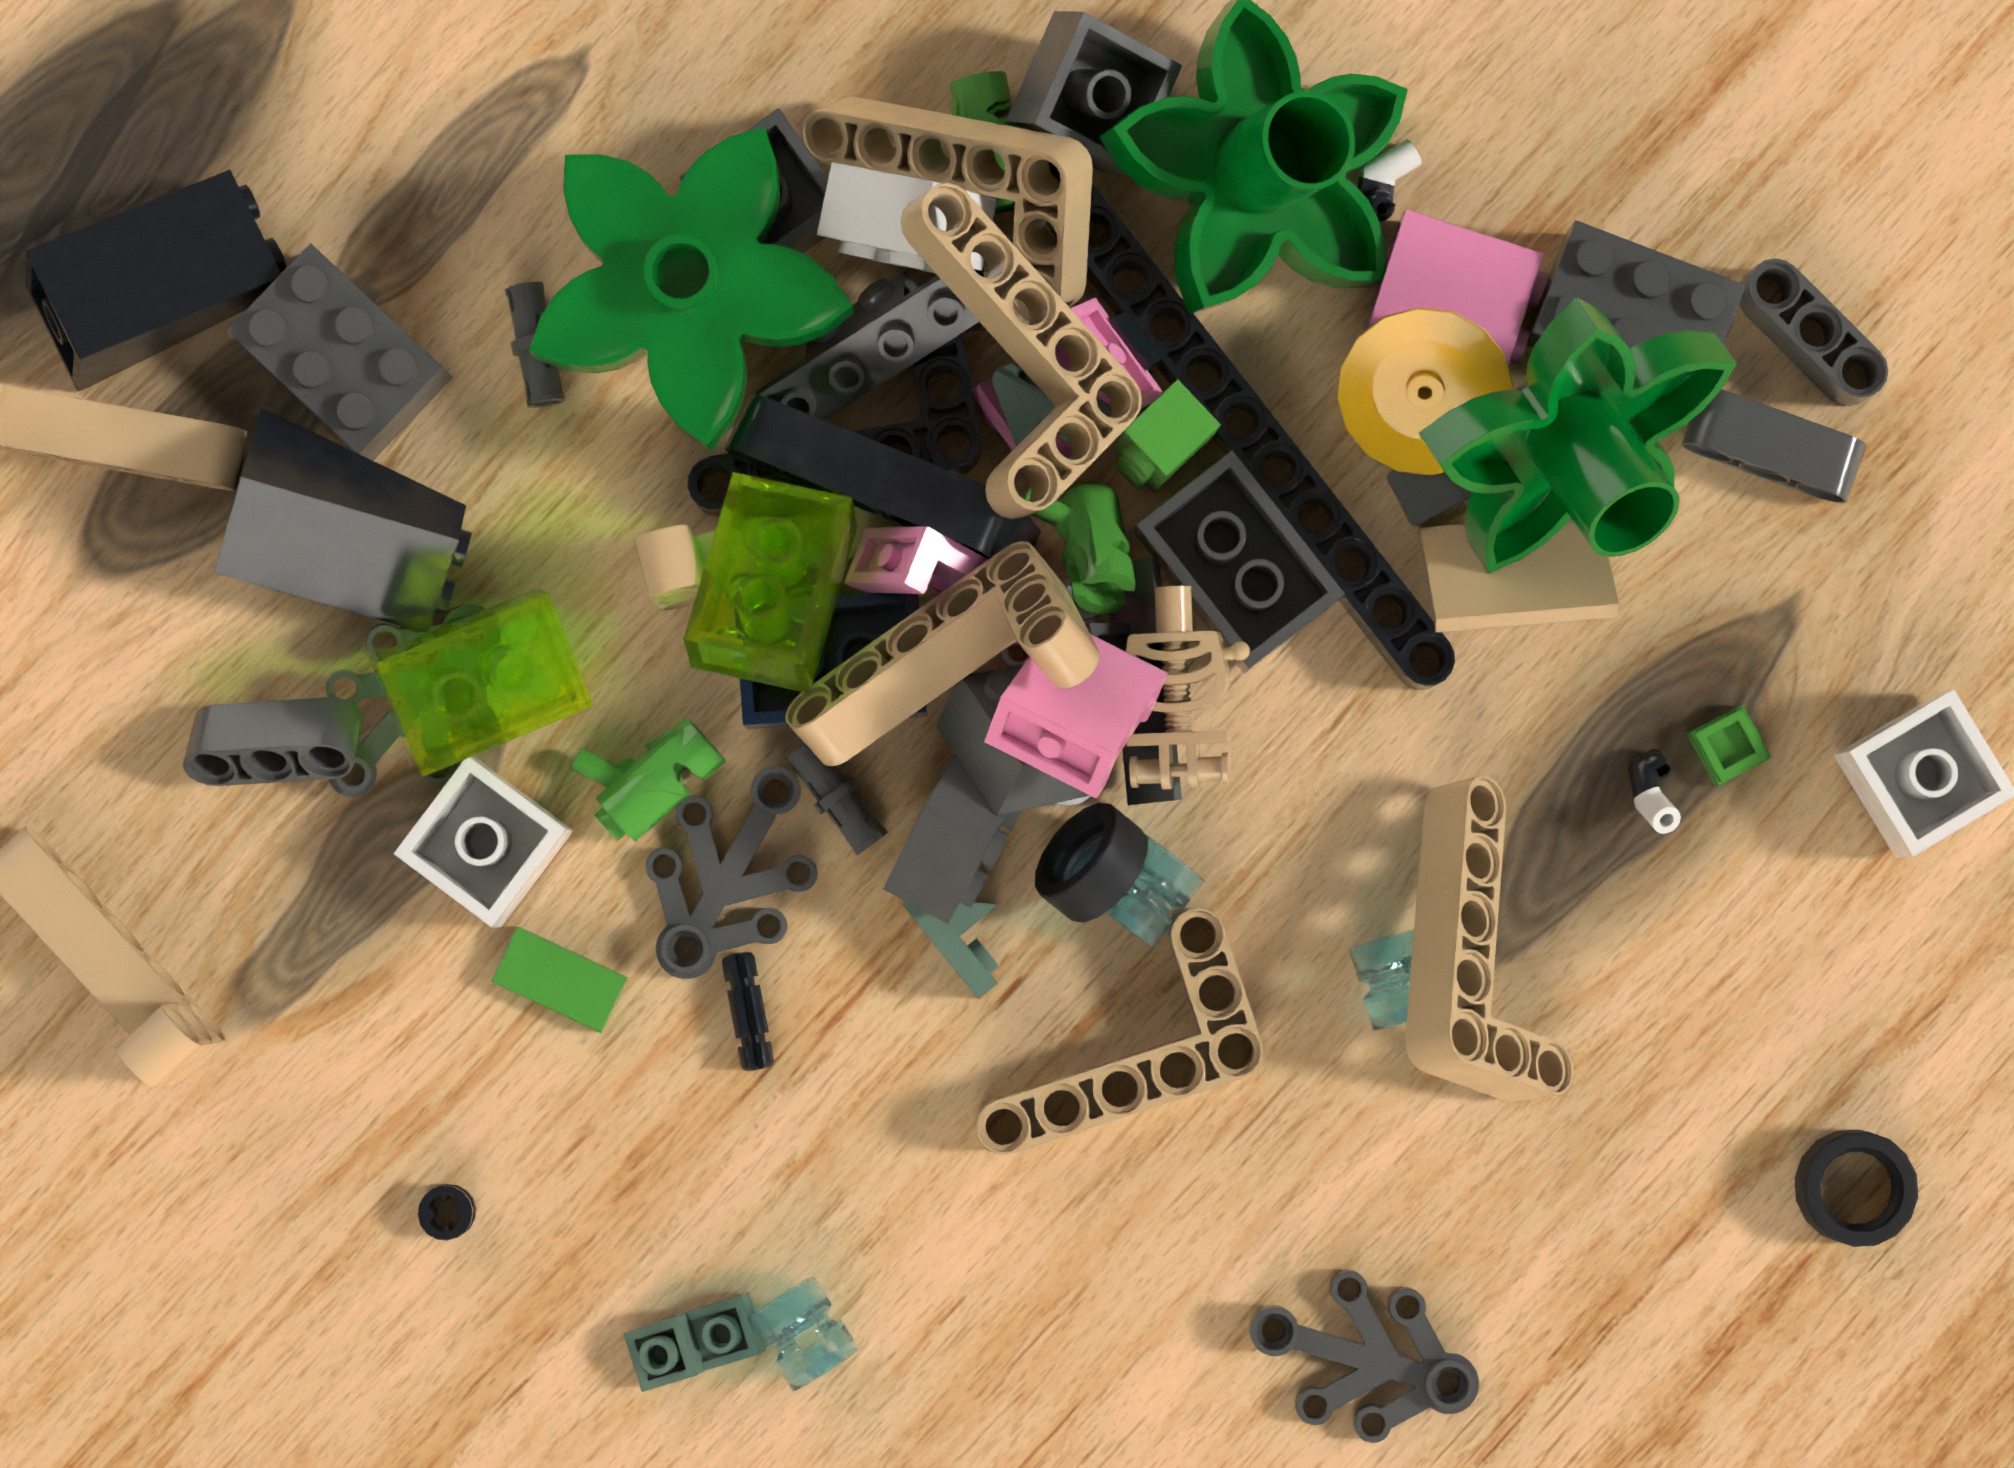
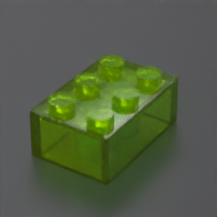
[683,472,857,694]
[368,588,594,777]

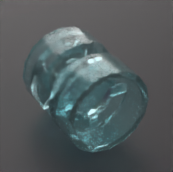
[1106,834,1205,948]
[1348,929,1414,1031]
[747,1276,859,1391]

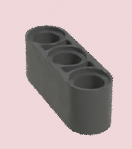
[1739,258,1888,406]
[1682,389,1866,503]
[183,697,364,786]

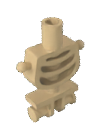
[1126,586,1250,790]

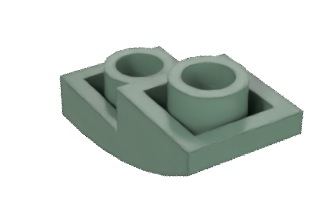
[624,1292,766,1392]

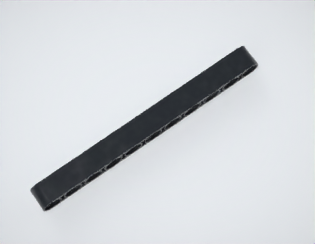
[1046,162,1455,690]

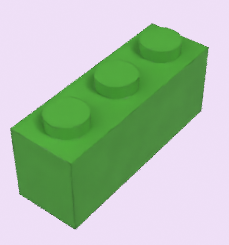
[1113,380,1221,494]

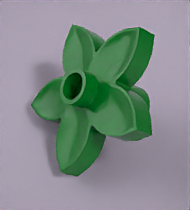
[1099,0,1408,315]
[529,127,854,452]
[1419,297,1737,573]

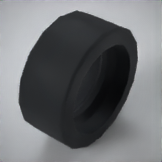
[1035,802,1148,923]
[1794,1129,1918,1247]

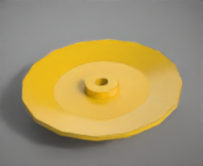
[1337,307,1514,476]

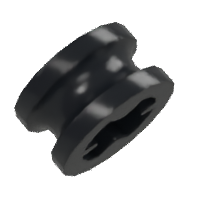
[418,1184,477,1241]

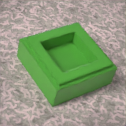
[1686,704,1771,786]

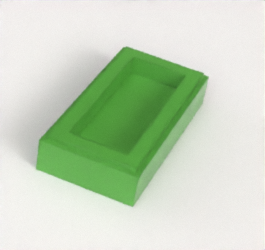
[491,927,629,1033]

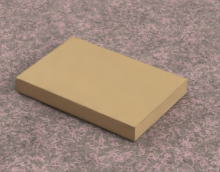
[1419,518,1619,633]

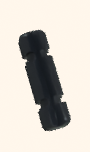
[722,952,774,1071]

